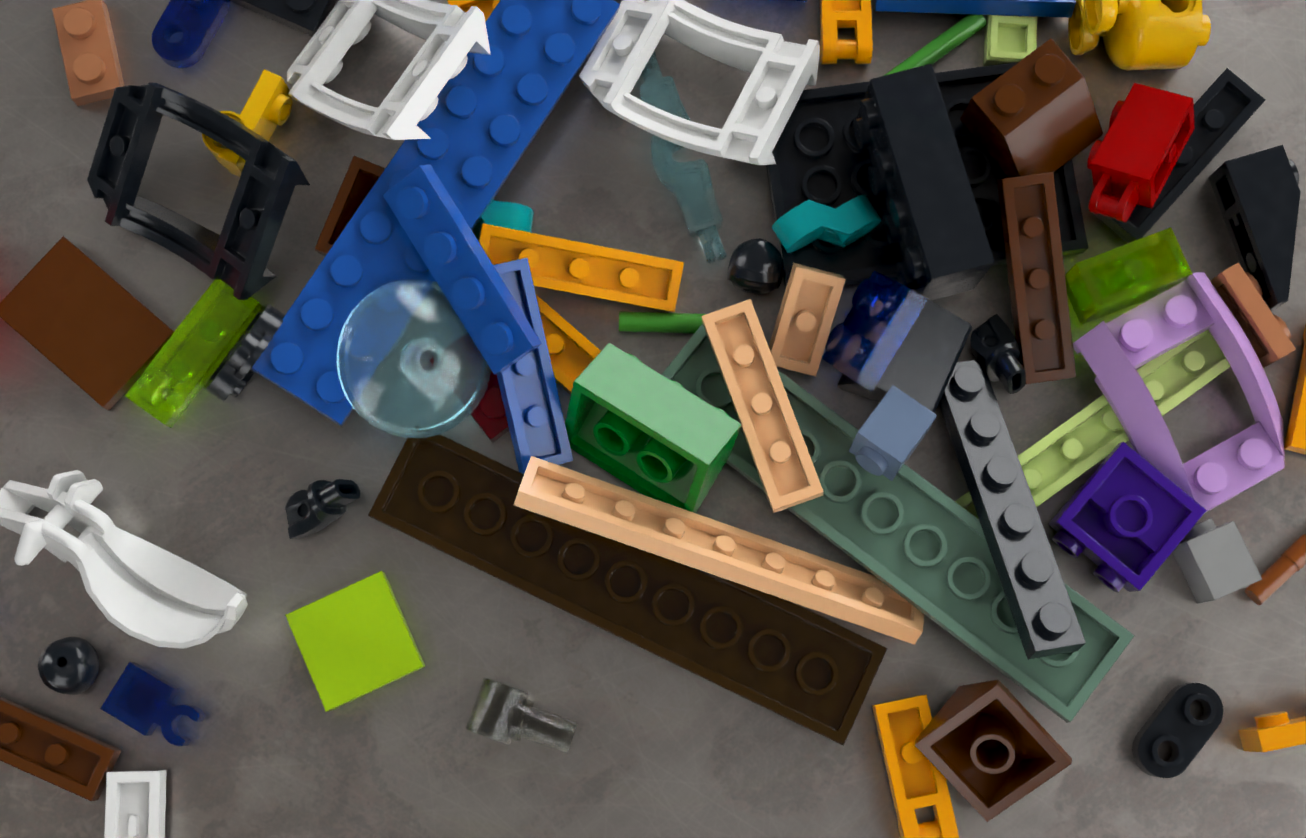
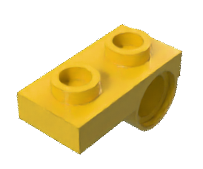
[202,69,293,177]

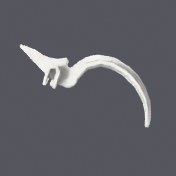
[0,470,248,649]

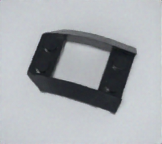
[87,82,310,300]

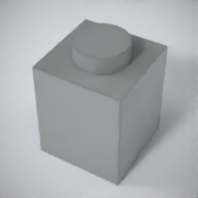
[1173,518,1262,604]

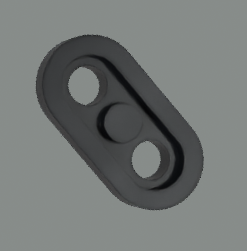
[1132,683,1223,778]

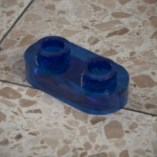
[152,0,230,68]

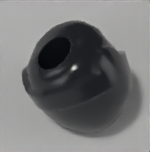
[727,238,783,294]
[38,637,99,695]

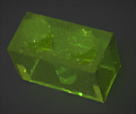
[1065,227,1193,325]

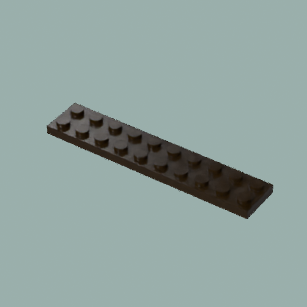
[368,423,888,746]

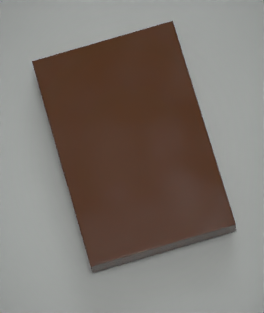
[0,236,179,411]

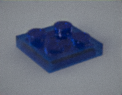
[822,271,928,391]

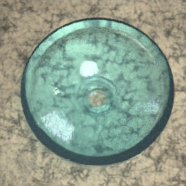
[336,280,492,438]

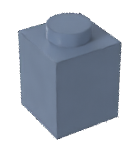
[849,385,937,481]

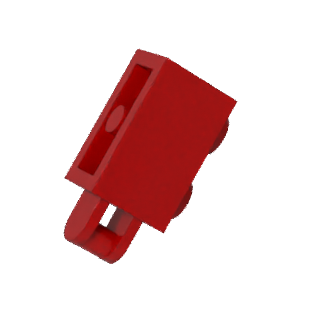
[1087,83,1195,223]

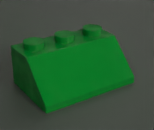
[565,343,742,513]

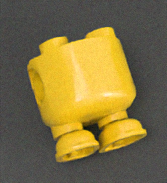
[1068,0,1211,71]

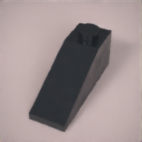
[1208,145,1301,311]

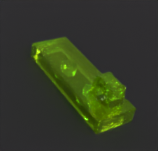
[125,279,262,428]

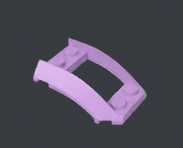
[1073,272,1285,513]

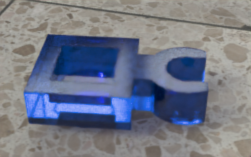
[100,662,206,746]

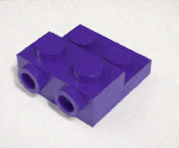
[1048,442,1207,593]

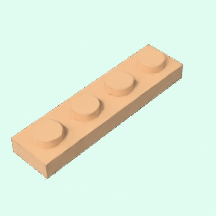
[702,299,824,513]

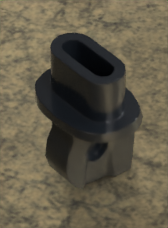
[970,314,1026,394]
[285,479,361,539]

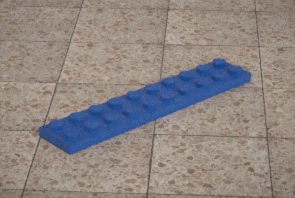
[251,0,620,427]

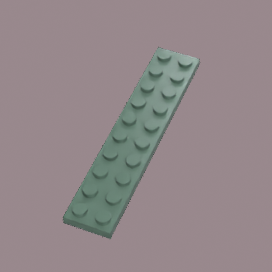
[661,324,1135,723]

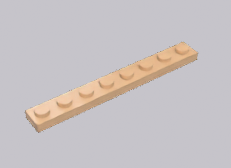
[513,456,924,645]

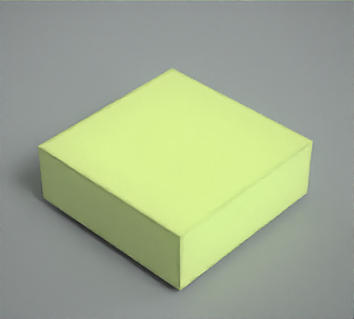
[983,15,1037,67]

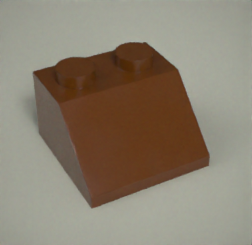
[960,38,1103,178]

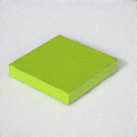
[285,571,426,712]

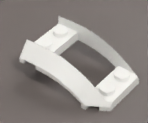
[287,0,491,140]
[579,0,820,165]

